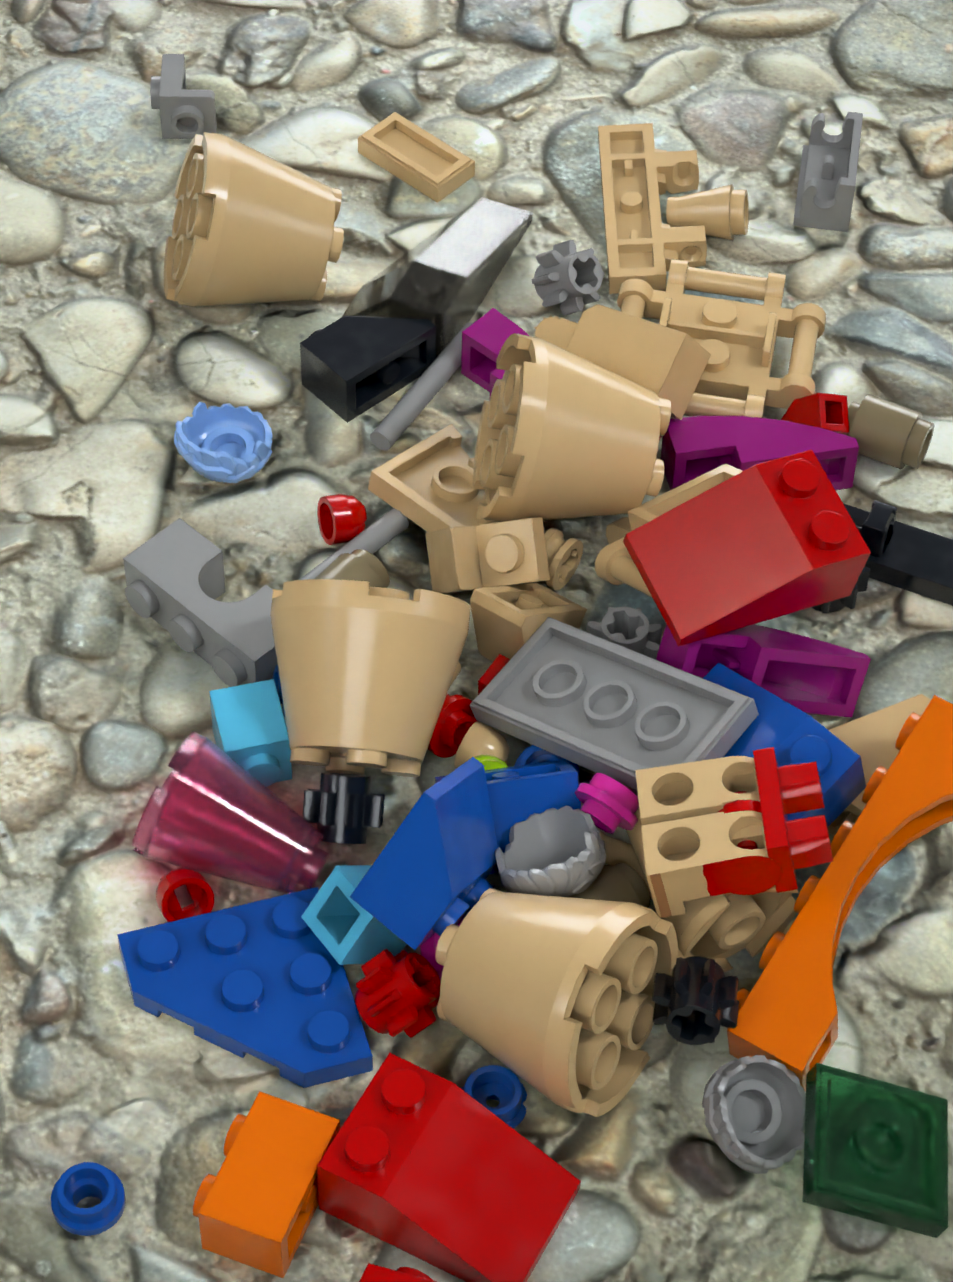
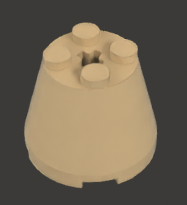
[164,132,344,307]
[473,333,671,522]
[270,579,471,777]
[435,888,678,1117]

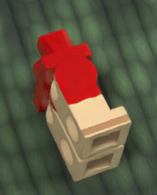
[635,747,833,918]

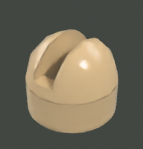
[454,721,510,769]

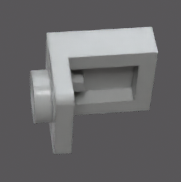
[150,54,217,139]

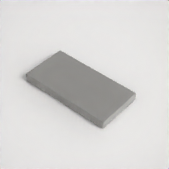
[470,617,759,790]

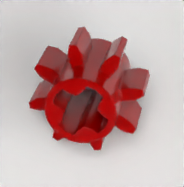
[355,948,441,1038]

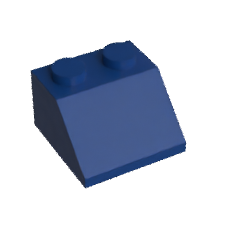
[350,757,498,950]

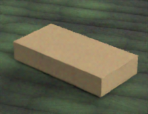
[358,112,475,203]

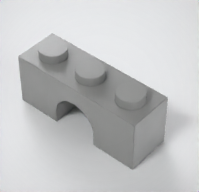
[123,518,278,687]

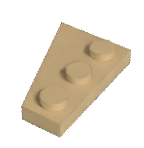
[368,424,498,533]

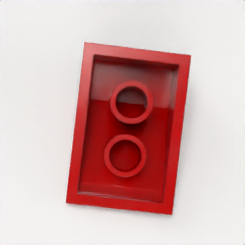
[623,449,871,647]
[317,1052,581,1282]

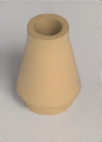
[666,184,749,241]

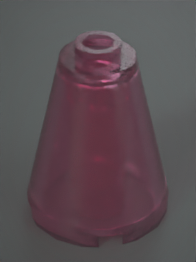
[132,732,329,894]

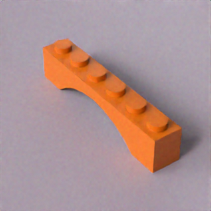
[727,695,953,1092]

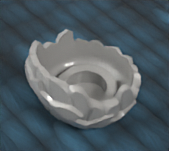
[495,806,606,897]
[702,1055,810,1174]

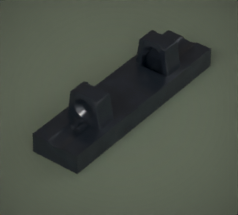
[843,500,953,606]

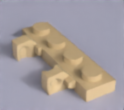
[598,123,707,294]

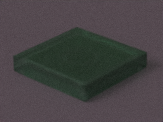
[802,1063,948,1238]

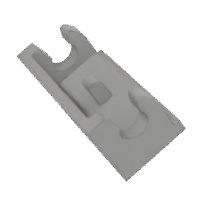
[793,111,863,232]

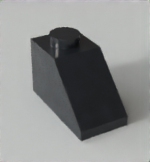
[300,315,436,423]

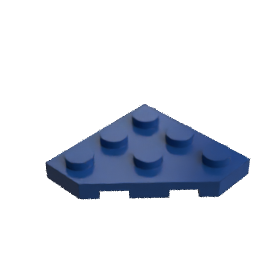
[117,887,373,1088]

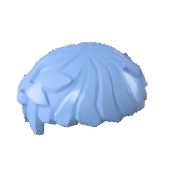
[174,402,273,483]

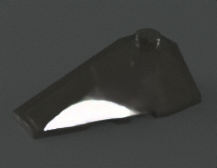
[341,197,533,358]

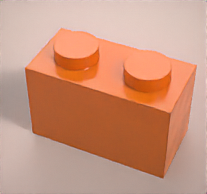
[193,1091,340,1278]

